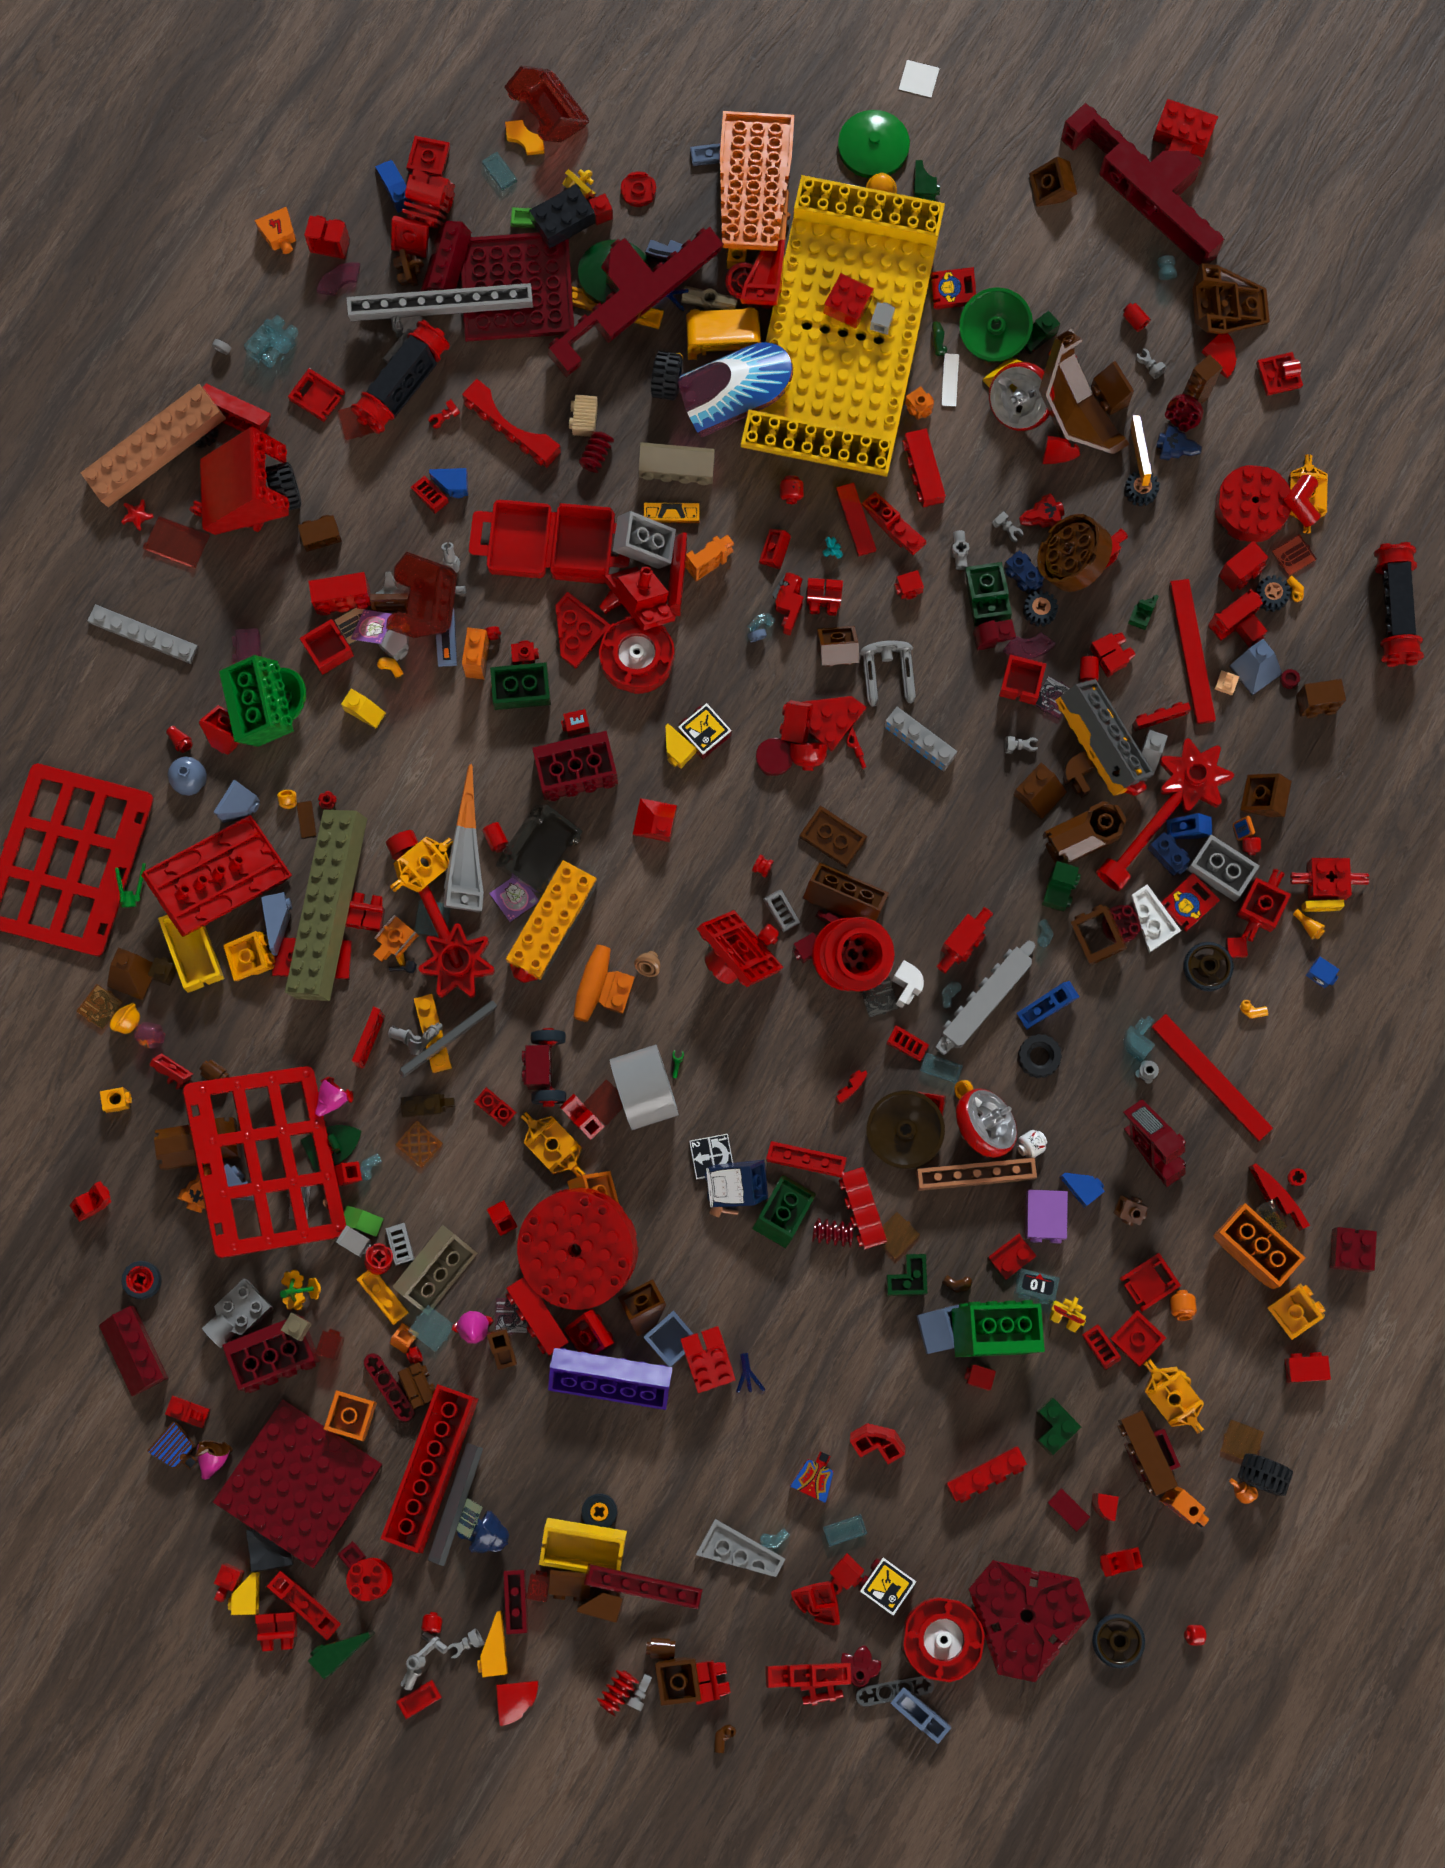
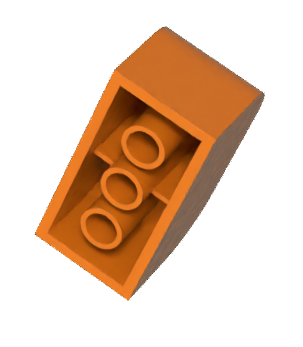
[1213,1203,1305,1289]

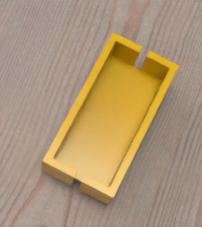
[158,915,224,993]
[539,1518,627,1573]

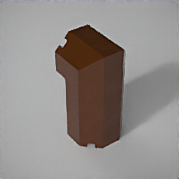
[1042,801,1126,864]
[154,1117,241,1170]

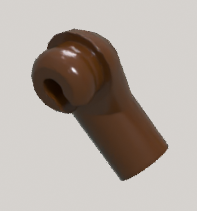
[942,1275,973,1293]
[714,1724,736,1753]

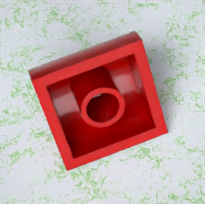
[564,1309,614,1355]

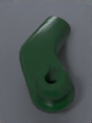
[932,321,947,356]

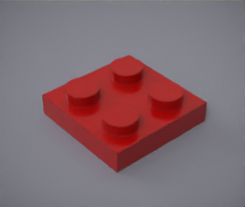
[406,136,450,177]
[391,216,429,258]
[1110,1310,1166,1367]

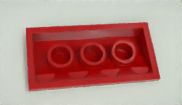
[667,532,687,616]

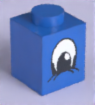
[1305,957,1340,988]

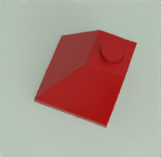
[199,705,239,755]
[633,798,677,842]

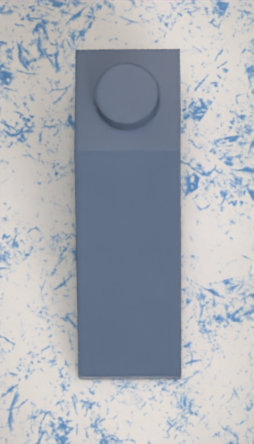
[261,892,292,956]

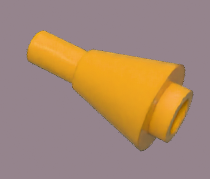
[1293,909,1325,940]

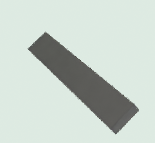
[399,1001,497,1078]
[428,1443,483,1566]

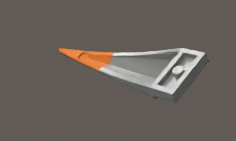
[443,764,484,912]

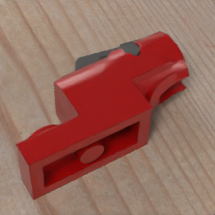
[772,572,804,636]

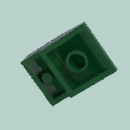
[965,562,1012,626]

